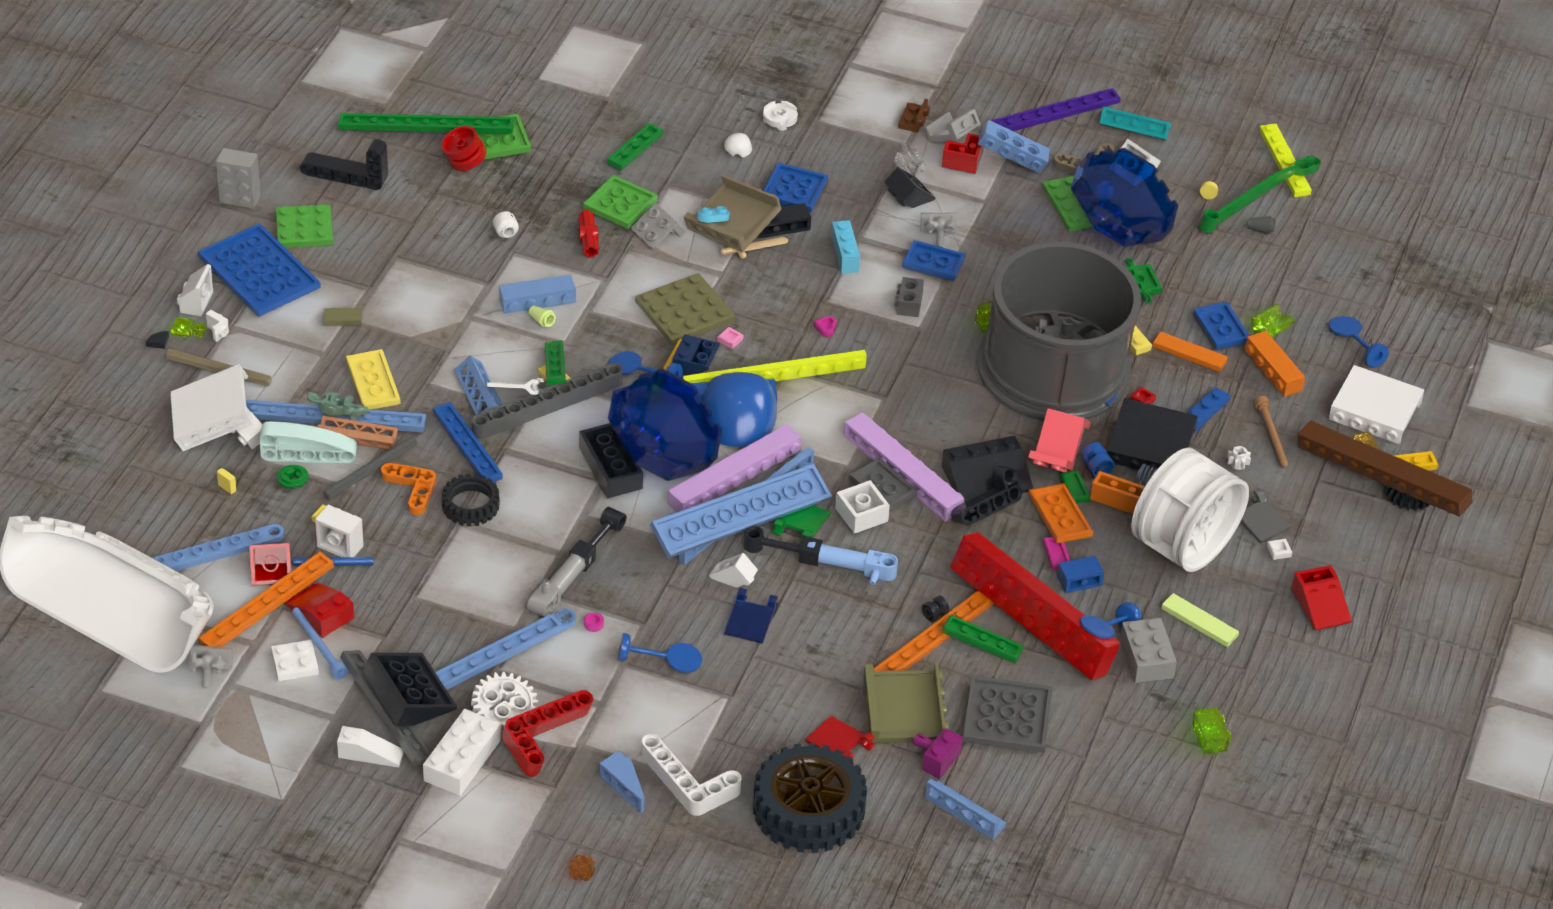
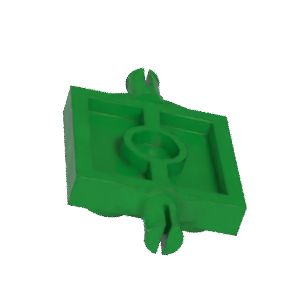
[1125,258,1162,304]

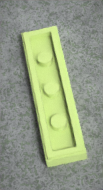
[1161,593,1239,647]

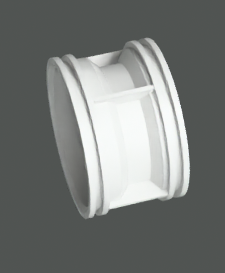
[1131,448,1249,572]

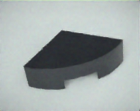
[146,331,169,349]

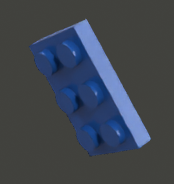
[903,240,966,281]
[1193,302,1249,350]

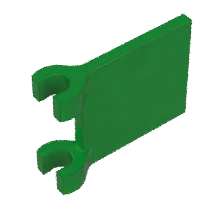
[773,505,831,544]

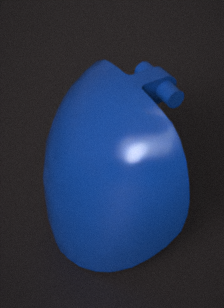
[702,372,777,447]

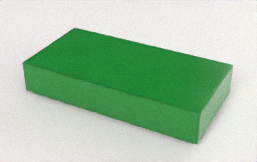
[1059,470,1091,504]

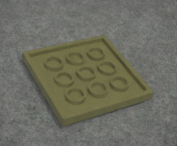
[635,273,736,345]

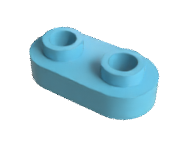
[697,206,730,223]

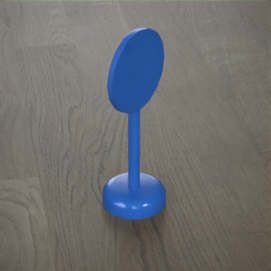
[1329,316,1389,368]
[608,351,683,384]
[1080,602,1142,639]
[618,633,702,673]

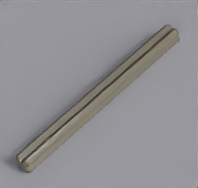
[166,348,271,386]

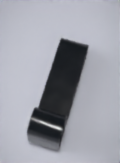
[951,466,1023,525]

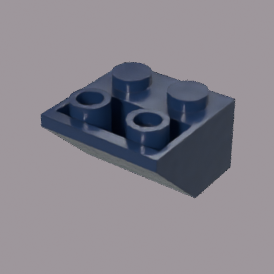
[672,334,720,377]

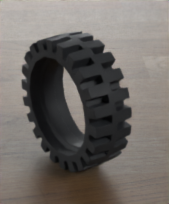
[442,473,500,526]

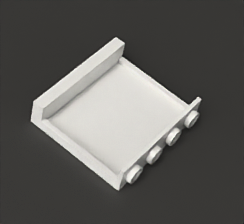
[171,364,253,451]
[1329,365,1424,444]

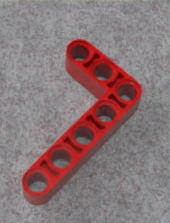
[501,690,594,777]

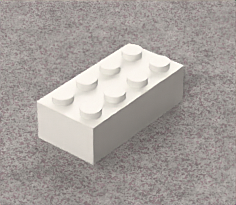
[423,709,501,796]

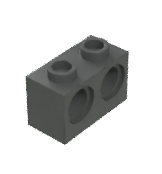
[894,277,924,317]

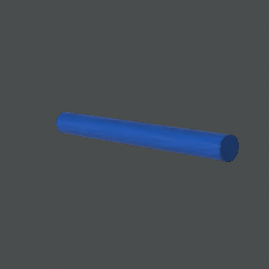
[293,557,374,566]

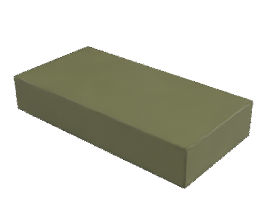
[324,308,362,326]

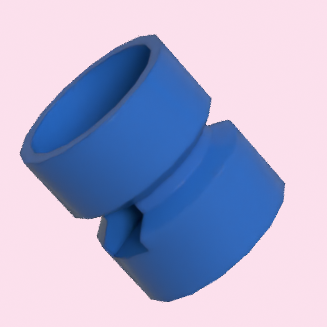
[1081,442,1115,478]

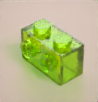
[1192,707,1232,754]

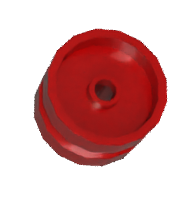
[441,126,487,171]

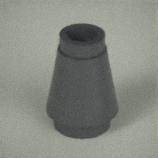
[1249,216,1276,233]

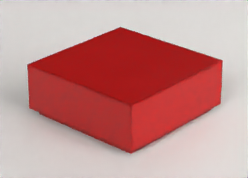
[1130,387,1156,404]

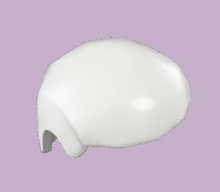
[724,133,752,158]

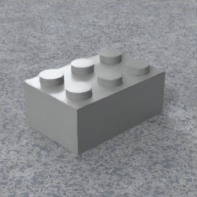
[216,148,261,209]
[1120,618,1177,683]

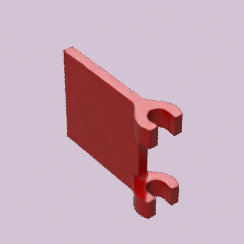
[805,716,875,765]

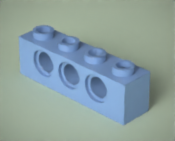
[978,120,1050,174]

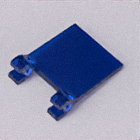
[724,588,778,644]

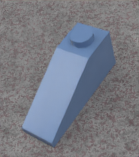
[600,751,645,813]

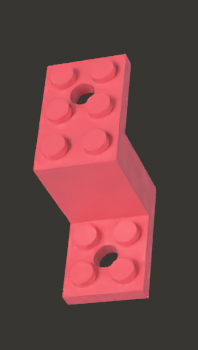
[1029,408,1091,473]

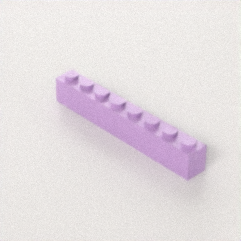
[844,412,964,522]
[668,424,802,512]

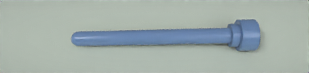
[292,608,348,680]

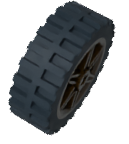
[753,743,867,853]

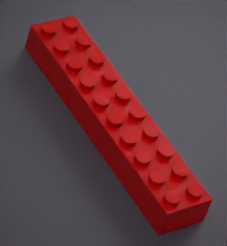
[950,532,1121,680]

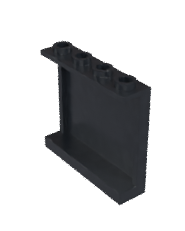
[1107,398,1198,474]

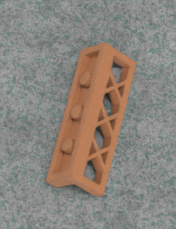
[318,415,398,450]

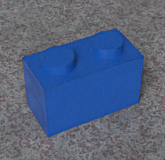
[1057,556,1104,593]

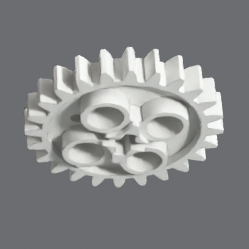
[471,672,538,731]

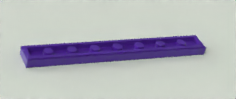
[991,88,1121,131]

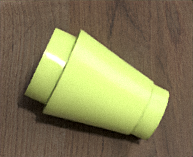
[529,305,556,327]

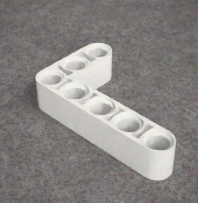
[641,734,741,816]

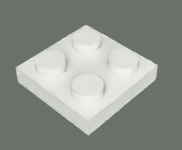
[271,640,319,681]

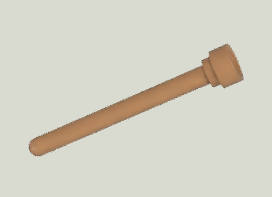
[1254,396,1288,468]

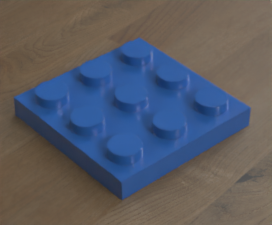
[763,162,829,213]

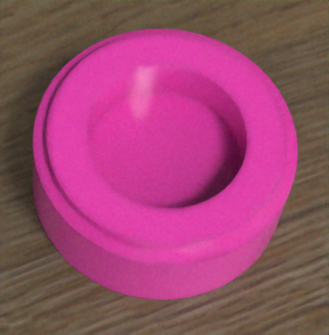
[584,613,604,632]

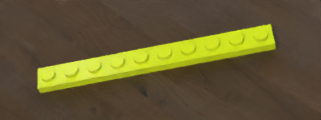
[683,350,867,383]

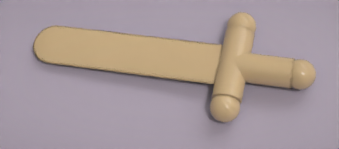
[720,237,788,259]

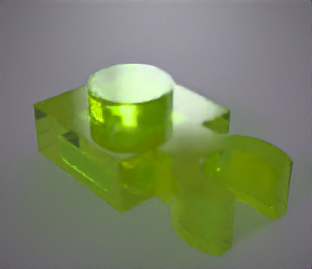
[171,317,206,337]

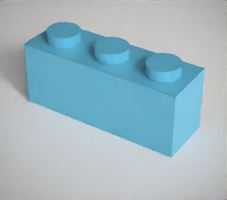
[831,220,860,274]

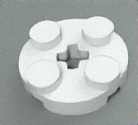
[763,101,798,131]

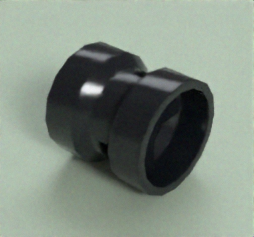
[921,595,950,622]

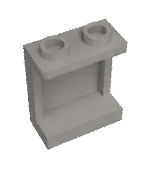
[925,109,981,143]

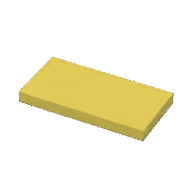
[346,349,401,410]

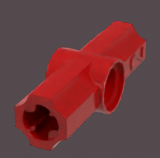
[578,210,599,258]

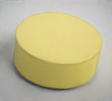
[1200,181,1218,199]

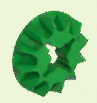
[277,465,309,490]

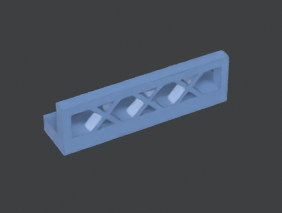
[454,355,502,414]
[925,779,1006,840]

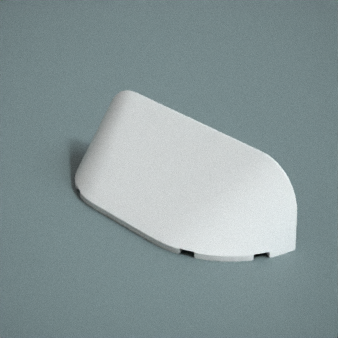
[0,516,214,673]

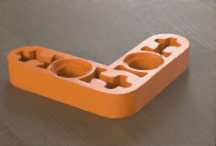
[381,463,436,515]

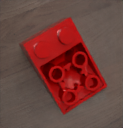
[1291,565,1352,631]

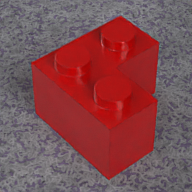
[942,133,984,174]

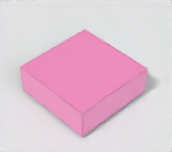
[717,327,744,349]

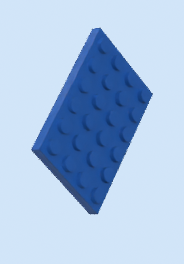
[198,223,321,317]

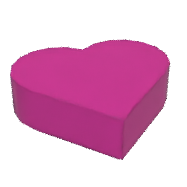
[814,316,837,337]

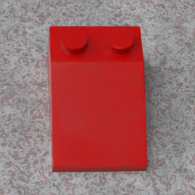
[285,583,354,638]

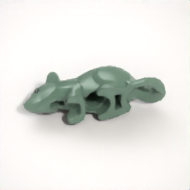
[307,392,370,421]

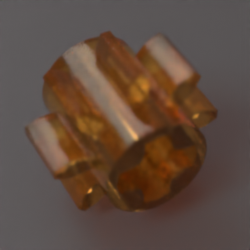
[569,855,595,881]

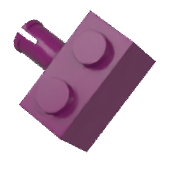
[913,728,963,779]

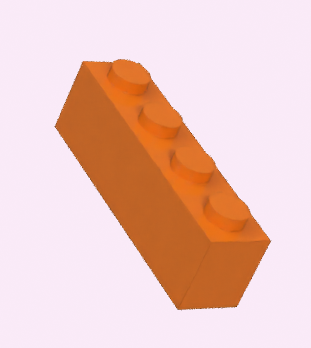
[1245,331,1306,397]
[1090,471,1145,514]

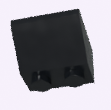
[884,166,936,208]

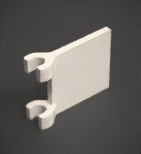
[487,378,545,395]

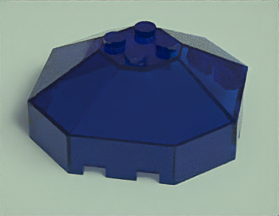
[1071,148,1179,247]
[608,369,722,481]

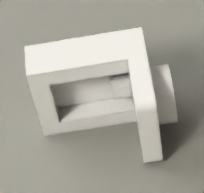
[206,310,229,342]

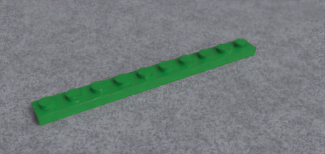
[338,113,515,134]

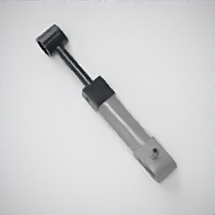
[527,506,627,617]

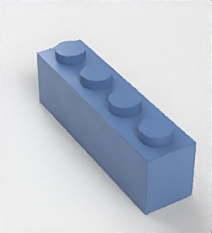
[499,275,576,314]

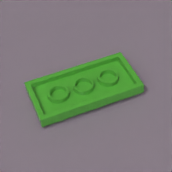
[1042,176,1102,232]

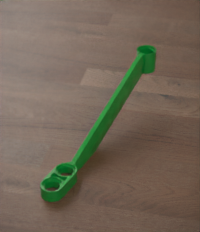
[1199,156,1321,233]

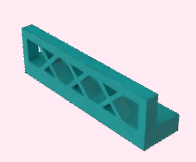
[1099,107,1173,140]

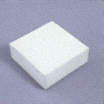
[1267,539,1292,560]

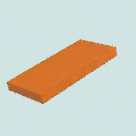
[1028,484,1093,543]

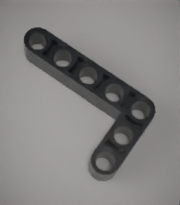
[300,139,388,190]

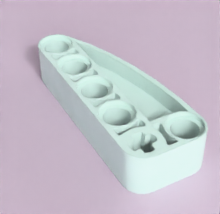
[260,421,357,464]

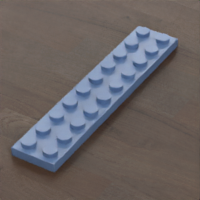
[650,464,832,558]

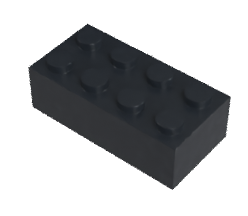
[579,422,643,499]

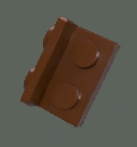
[898,99,930,133]

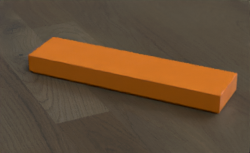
[1152,331,1228,372]

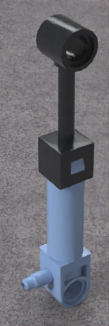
[744,526,898,585]

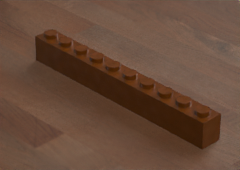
[1297,420,1473,517]

